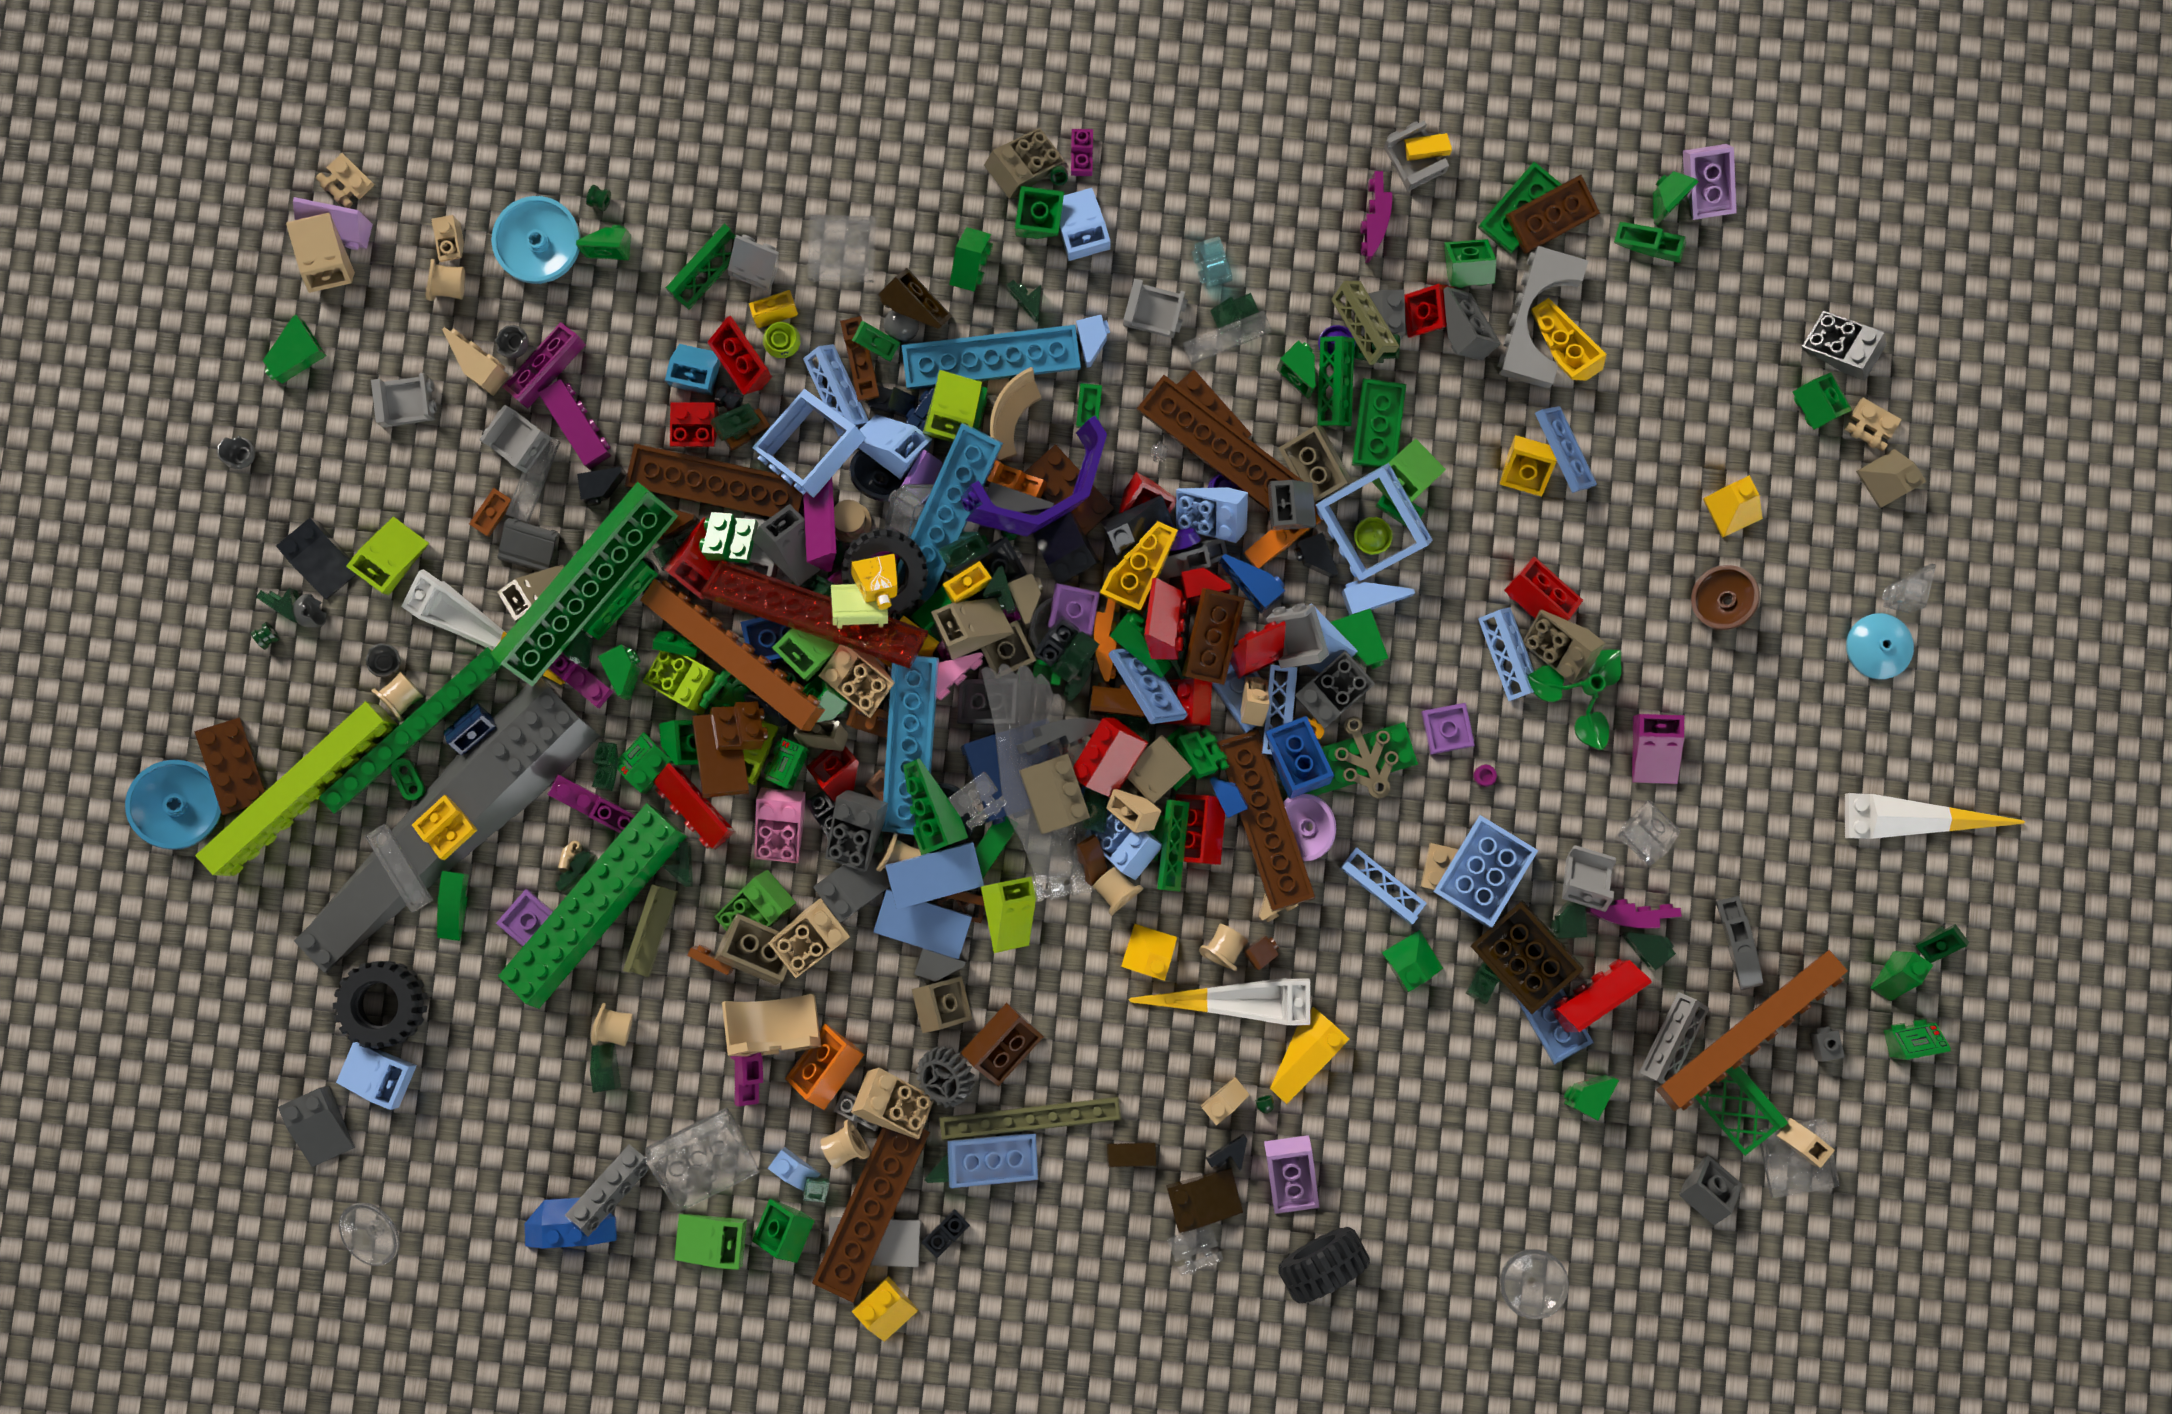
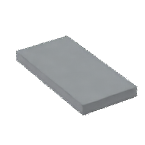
[828,1216,921,1267]

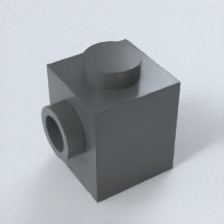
[1809,1026,1845,1062]

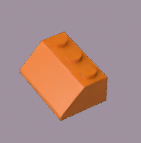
[785,1024,865,1110]

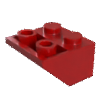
[670,402,719,447]
[1180,567,1231,606]
[1160,678,1212,726]

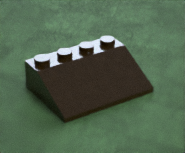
[1470,900,1584,1014]

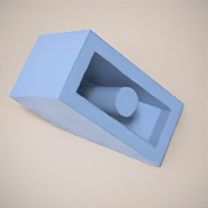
[1076,315,1110,368]
[768,1147,821,1193]

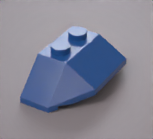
[525,1197,617,1248]

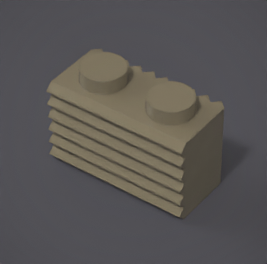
[794,720,848,751]

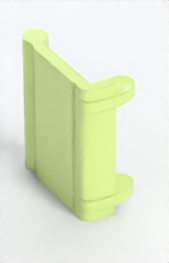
[831,584,888,629]

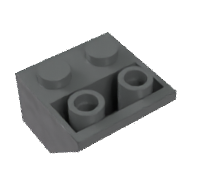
[1268,480,1316,531]

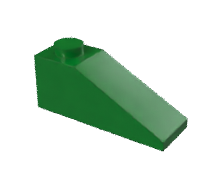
[1110,610,1172,678]

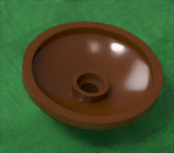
[1691,565,1760,630]

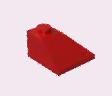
[1405,284,1454,338]
[1118,472,1176,514]
[806,745,859,803]

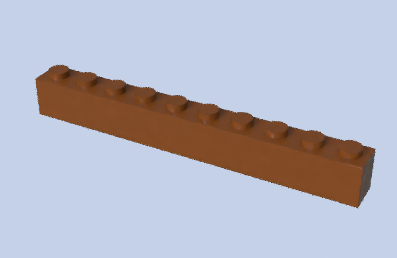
[640,579,825,731]
[1656,950,1848,1111]

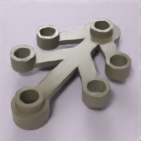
[1334,716,1398,798]

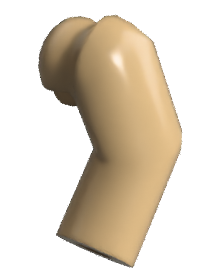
[558,841,582,873]

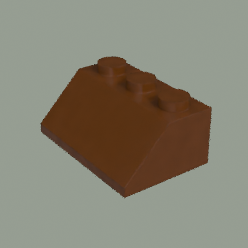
[1090,683,1148,720]
[961,1002,1044,1087]

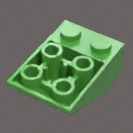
[1372,438,1446,507]
[772,603,855,682]
[715,869,796,931]
[674,1214,747,1270]

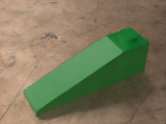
[903,758,968,855]

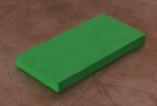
[1478,162,1562,255]
[1352,378,1407,469]

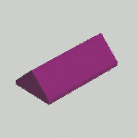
[502,322,586,409]
[804,477,836,572]

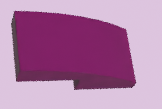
[1071,129,1093,176]

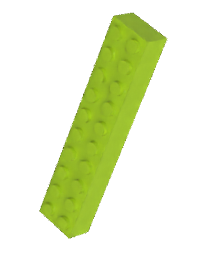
[195,701,398,876]

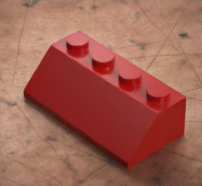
[653,763,736,850]
[1550,959,1652,1032]

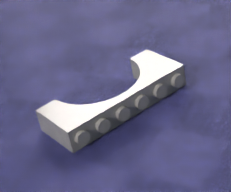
[1497,246,1588,389]

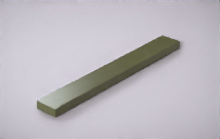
[939,1097,1121,1141]

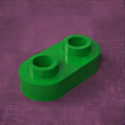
[391,758,425,801]

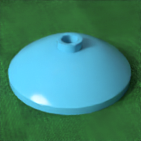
[1846,613,1914,679]

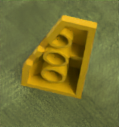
[1531,298,1607,381]
[1100,521,1178,615]
[1270,1007,1349,1104]

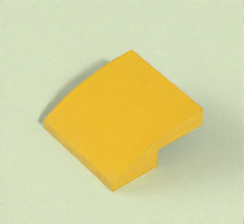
[412,795,477,861]

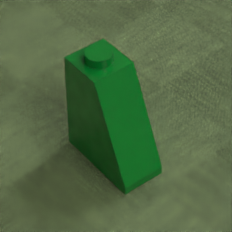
[263,315,327,384]
[1330,608,1388,669]
[1870,951,1933,1001]

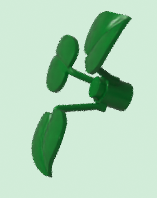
[1528,649,1622,750]

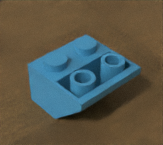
[665,344,720,396]

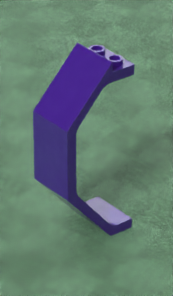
[961,415,1107,537]

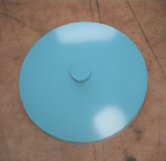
[491,196,581,284]

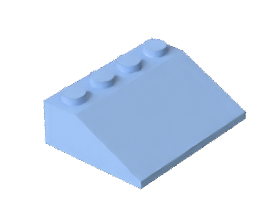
[1433,815,1538,928]

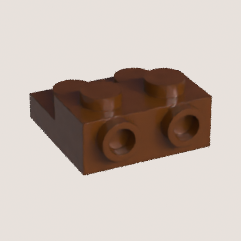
[710,702,768,750]

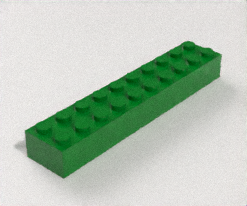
[491,482,678,687]
[498,803,687,1009]

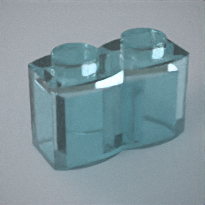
[1191,236,1232,289]

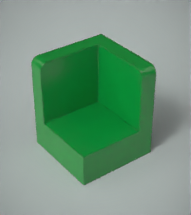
[1032,660,1062,687]

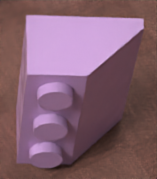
[293,197,373,250]

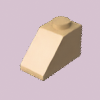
[1106,789,1161,833]
[1201,1077,1249,1125]

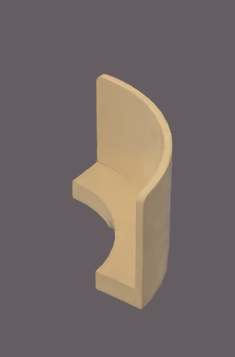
[990,367,1042,462]
[722,994,821,1056]

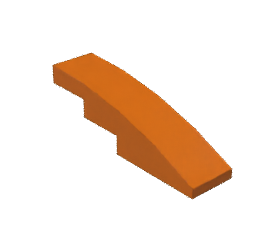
[985,460,1047,499]

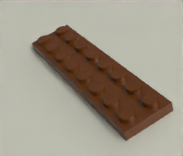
[1137,375,1304,512]
[624,443,804,518]
[1217,729,1315,912]
[812,1127,931,1303]

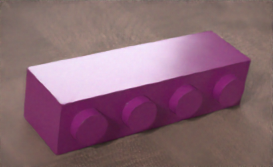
[538,379,611,470]

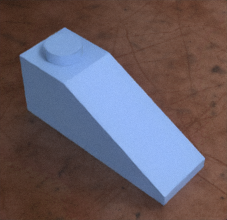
[1341,581,1415,615]

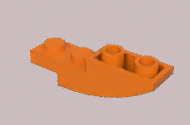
[1243,503,1323,569]
[1094,598,1121,683]

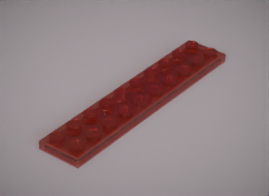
[701,560,928,669]

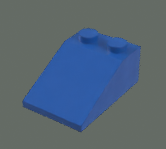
[1219,554,1285,614]
[1265,716,1334,799]

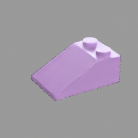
[1683,144,1736,220]
[1264,1135,1320,1214]

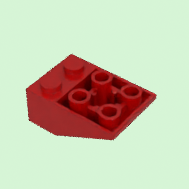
[662,517,728,600]
[1230,621,1286,679]

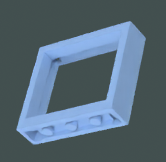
[752,389,866,498]
[1316,463,1433,581]

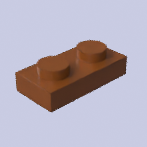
[469,488,514,537]
[687,944,734,975]

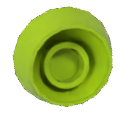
[763,322,801,358]
[1354,517,1393,555]

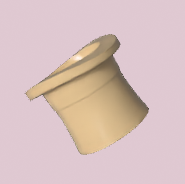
[426,259,465,301]
[834,500,872,543]
[371,672,423,722]
[876,832,921,872]
[1093,866,1143,916]
[1199,924,1248,971]
[591,1003,633,1047]
[821,1119,870,1169]

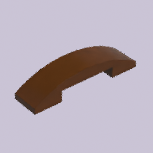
[840,316,880,402]

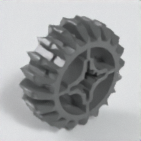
[915,1046,975,1108]

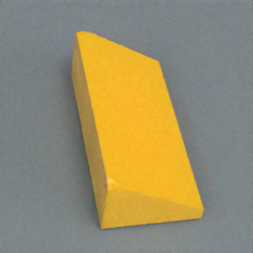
[1404,133,1452,161]
[749,290,798,328]
[943,561,992,603]

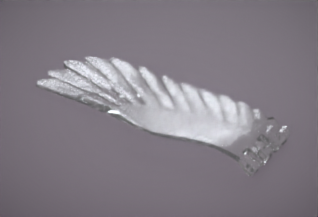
[981,664,1095,902]

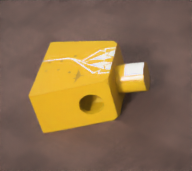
[851,554,897,610]

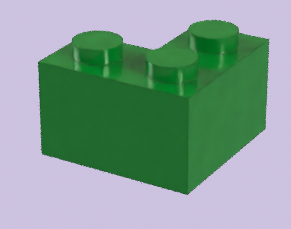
[949,227,993,292]

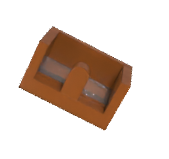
[846,705,889,738]

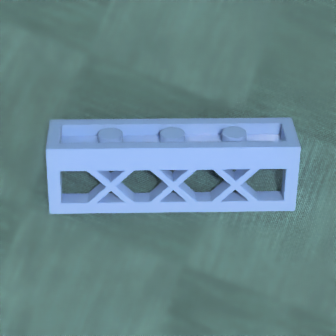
[803,344,869,436]
[1478,607,1534,701]
[1262,665,1297,755]
[1340,847,1427,924]

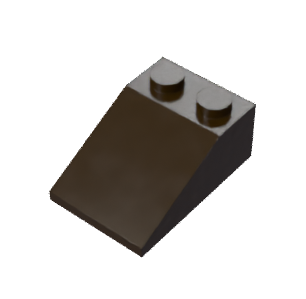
[878,268,952,329]
[1166,1168,1243,1233]

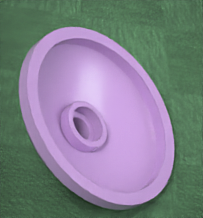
[1283,794,1336,861]

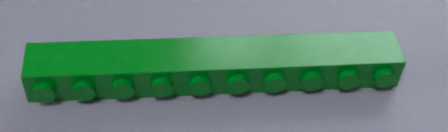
[318,646,503,814]

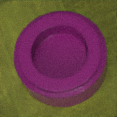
[1473,764,1497,787]

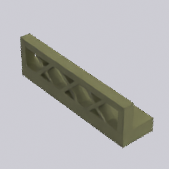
[1331,281,1399,365]
[623,884,678,977]

